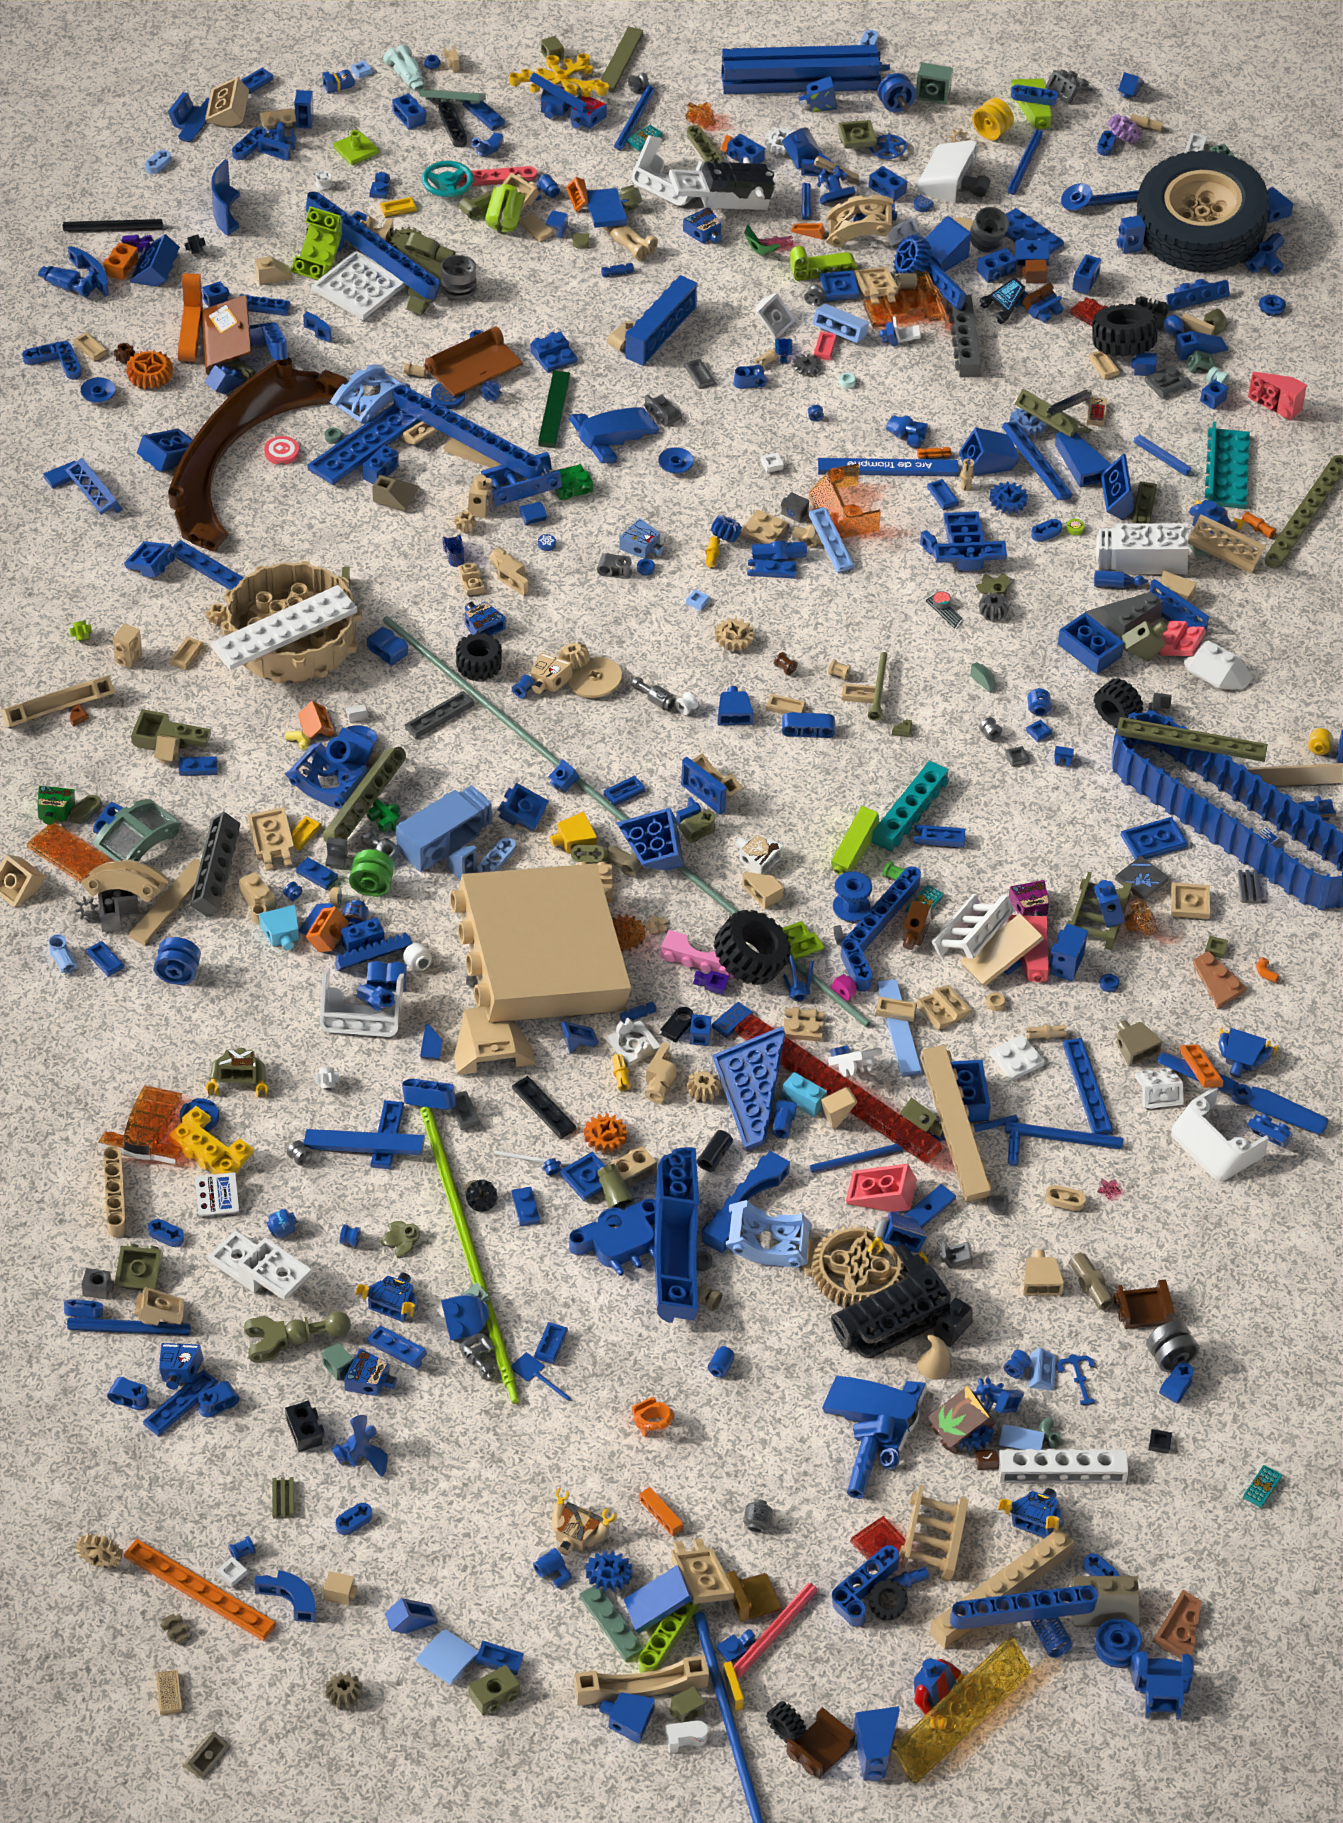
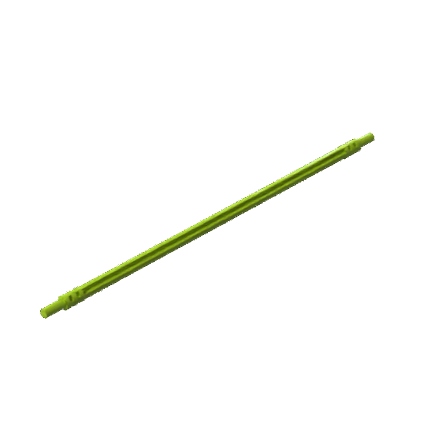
[420,1106,520,1404]

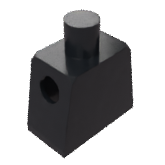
[933,1298,973,1347]

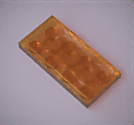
[26,822,109,883]

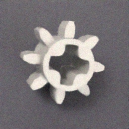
[315,1067,339,1088]

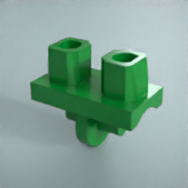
[367,798,400,833]

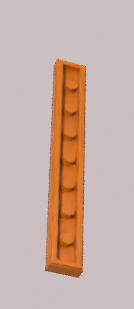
[124,1539,277,1641]

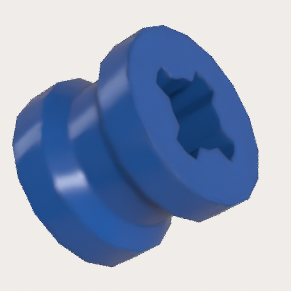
[339,1224,361,1247]

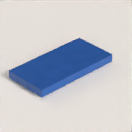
[587,188,627,228]

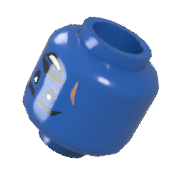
[1027,688,1052,716]

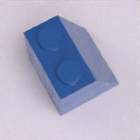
[925,216,971,272]
[959,427,1019,476]
[853,1706,900,1782]

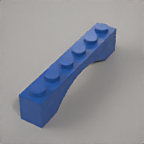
[702,1151,790,1254]

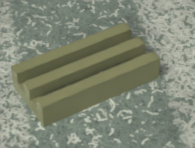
[272,1477,294,1518]

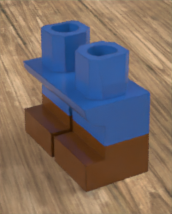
[1022,282,1064,323]

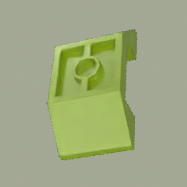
[291,206,342,280]

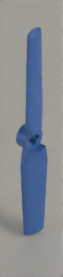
[1158,1052,1328,1134]

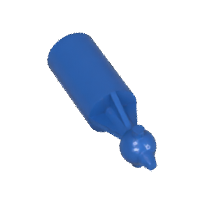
[1094,570,1148,588]

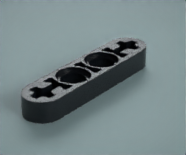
[438,101,467,148]

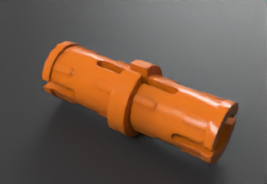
[1241,511,1276,539]

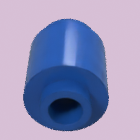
[707,1346,734,1377]

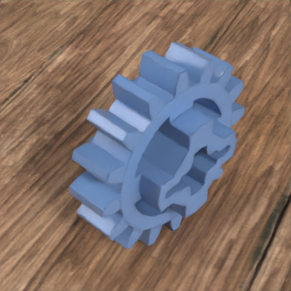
[1009,408,1047,437]

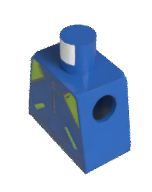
[798,76,837,112]

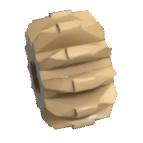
[558,642,590,670]
[687,1069,721,1103]

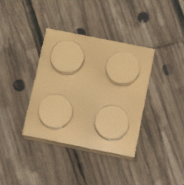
[741,509,789,544]
[1171,882,1210,919]

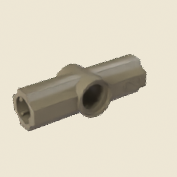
[1069,1252,1115,1310]

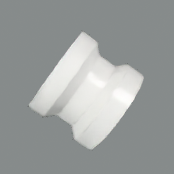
[315,170,332,191]
[675,692,698,715]

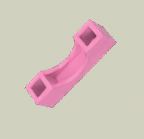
[661,930,734,979]

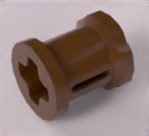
[773,652,798,675]

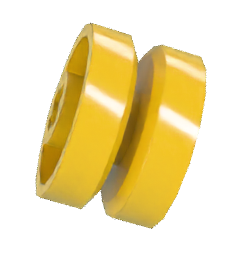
[972,98,1014,141]

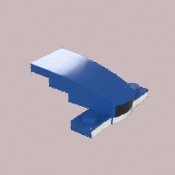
[822,1375,927,1453]

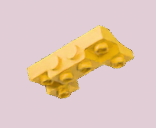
[168,1106,254,1175]

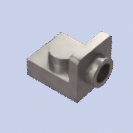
[325,837,348,868]

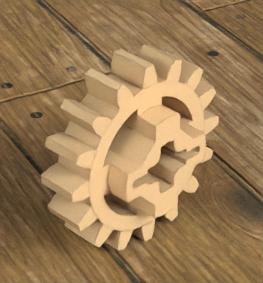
[715,617,754,652]
[75,1534,123,1568]

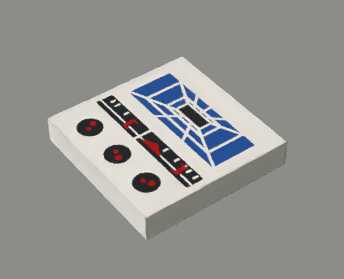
[195,1172,239,1217]

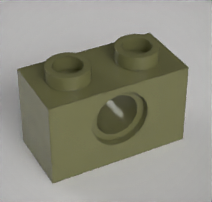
[468,1664,520,1715]

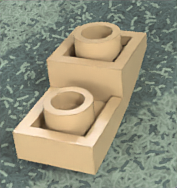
[458,563,485,596]

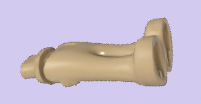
[603,225,658,261]

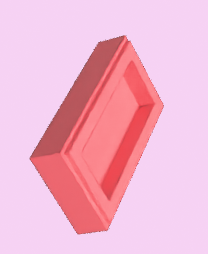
[814,331,837,361]

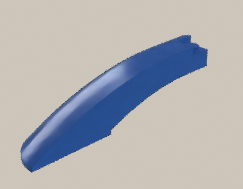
[654,1147,699,1323]

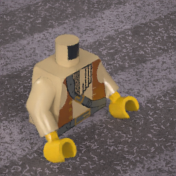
[552,1488,617,1555]

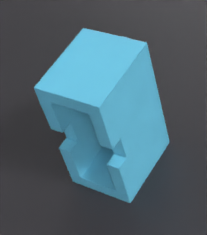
[782,1072,827,1117]

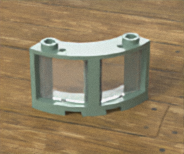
[92,799,182,861]

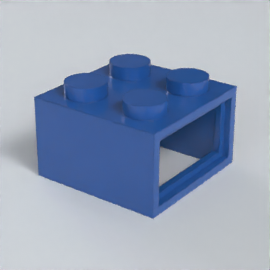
[1049,923,1089,981]

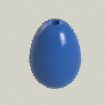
[1164,315,1185,337]

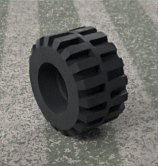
[456,633,502,681]
[1093,678,1143,728]

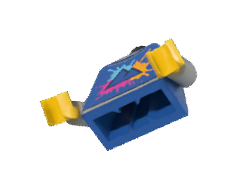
[868,1211,928,1263]

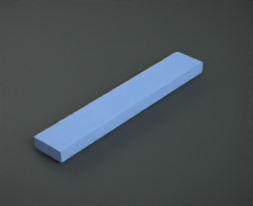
[877,979,921,1077]

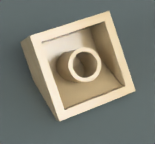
[0,855,46,908]

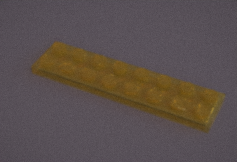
[891,1637,1034,1783]

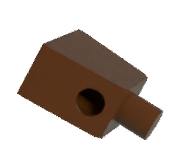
[902,900,931,950]

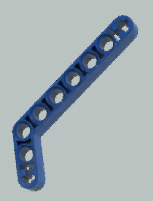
[841,866,921,992]

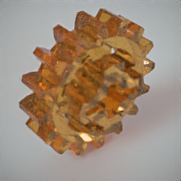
[612,914,646,952]

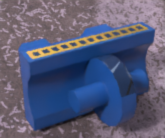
[1299,795,1336,821]

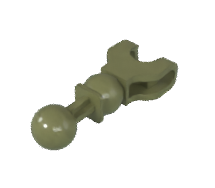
[244,1311,351,1363]

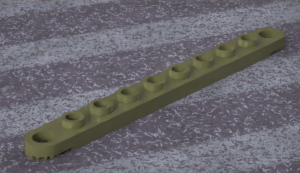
[1265,455,1343,568]

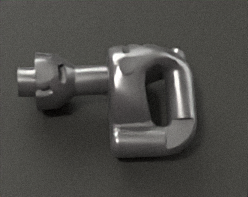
[361,831,401,861]
[459,1333,495,1380]

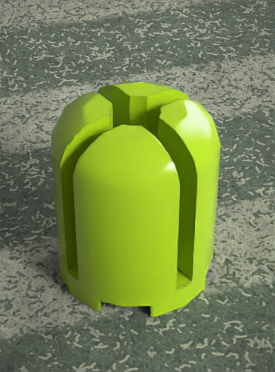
[485,184,526,232]

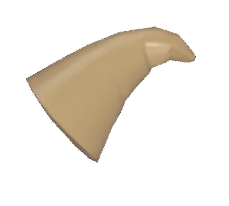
[917,1335,952,1380]

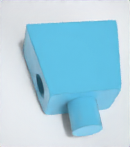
[259,905,299,950]

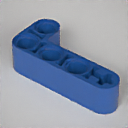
[831,1545,900,1627]

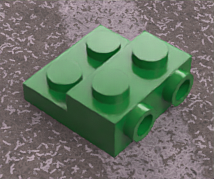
[551,464,593,500]

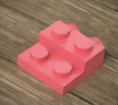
[1159,621,1206,656]

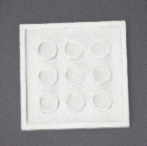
[311,251,407,320]

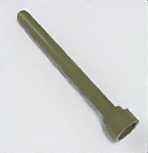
[868,652,888,721]

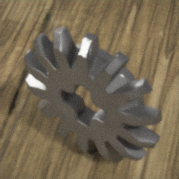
[792,353,823,376]

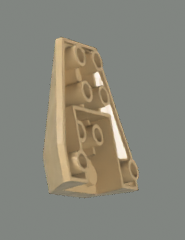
[454,1007,535,1075]

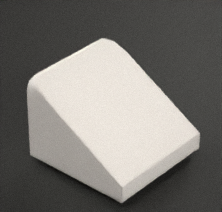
[346,704,368,722]

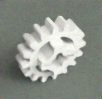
[765,126,794,156]

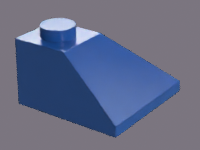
[781,128,823,169]

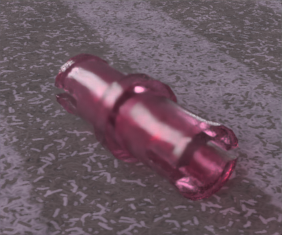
[758,235,793,247]

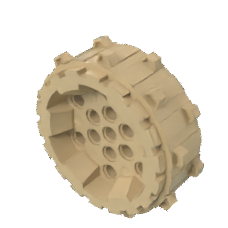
[221,561,362,683]

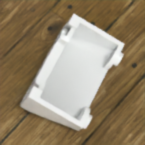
[916,140,978,203]

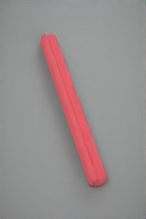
[734,1583,817,1678]

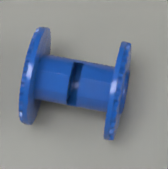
[833,871,872,922]

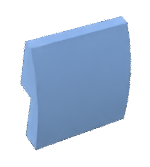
[416,1629,479,1685]

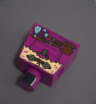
[1008,880,1049,916]

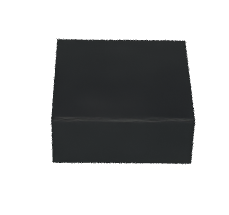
[1148,1429,1172,1454]

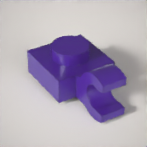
[121,235,154,252]
[693,971,729,995]

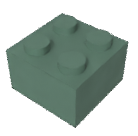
[916,62,953,105]

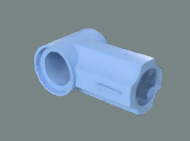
[49,934,77,974]

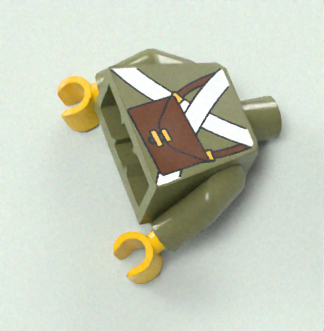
[206,1047,268,1097]

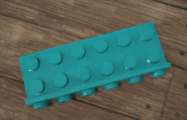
[1204,421,1250,509]

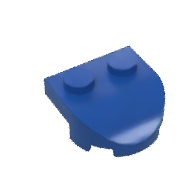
[441,1293,489,1341]

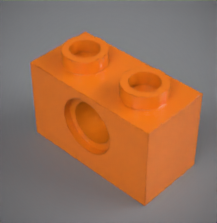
[306,907,349,952]

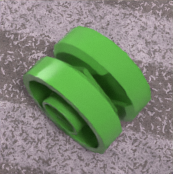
[349,849,395,897]

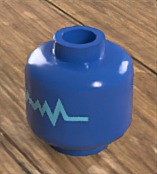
[266,1209,298,1238]

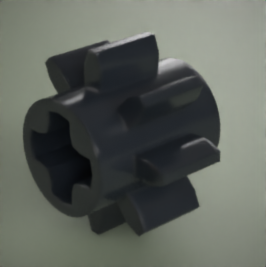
[184,234,206,254]

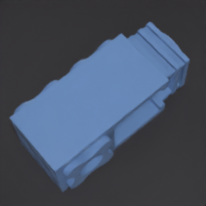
[396,785,492,872]

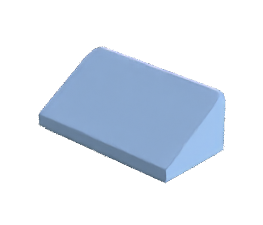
[1029,1347,1056,1390]

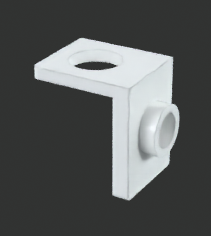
[893,317,921,343]

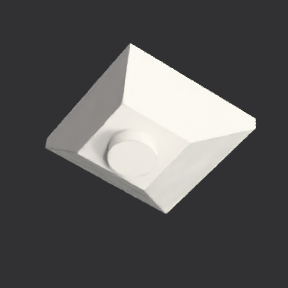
[755,293,796,340]

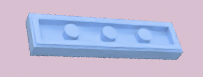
[808,507,854,573]

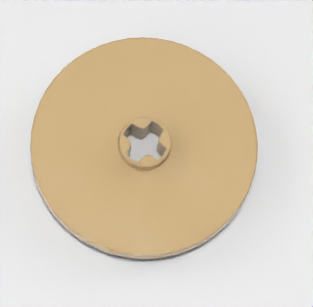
[567,657,622,698]

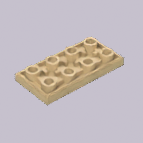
[960,913,1044,987]

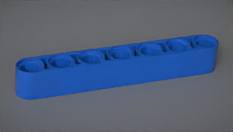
[950,1585,1098,1629]

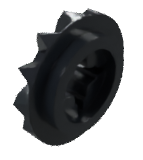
[466,1179,498,1212]

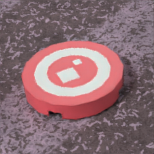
[264,436,299,465]

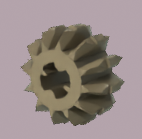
[325,1671,363,1710]

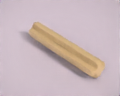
[814,156,859,184]

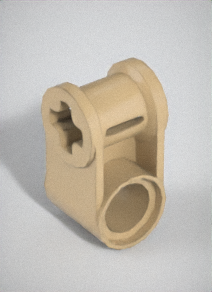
[607,321,635,352]

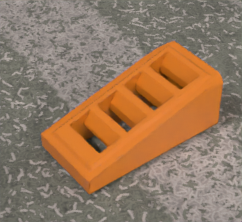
[566,177,588,212]

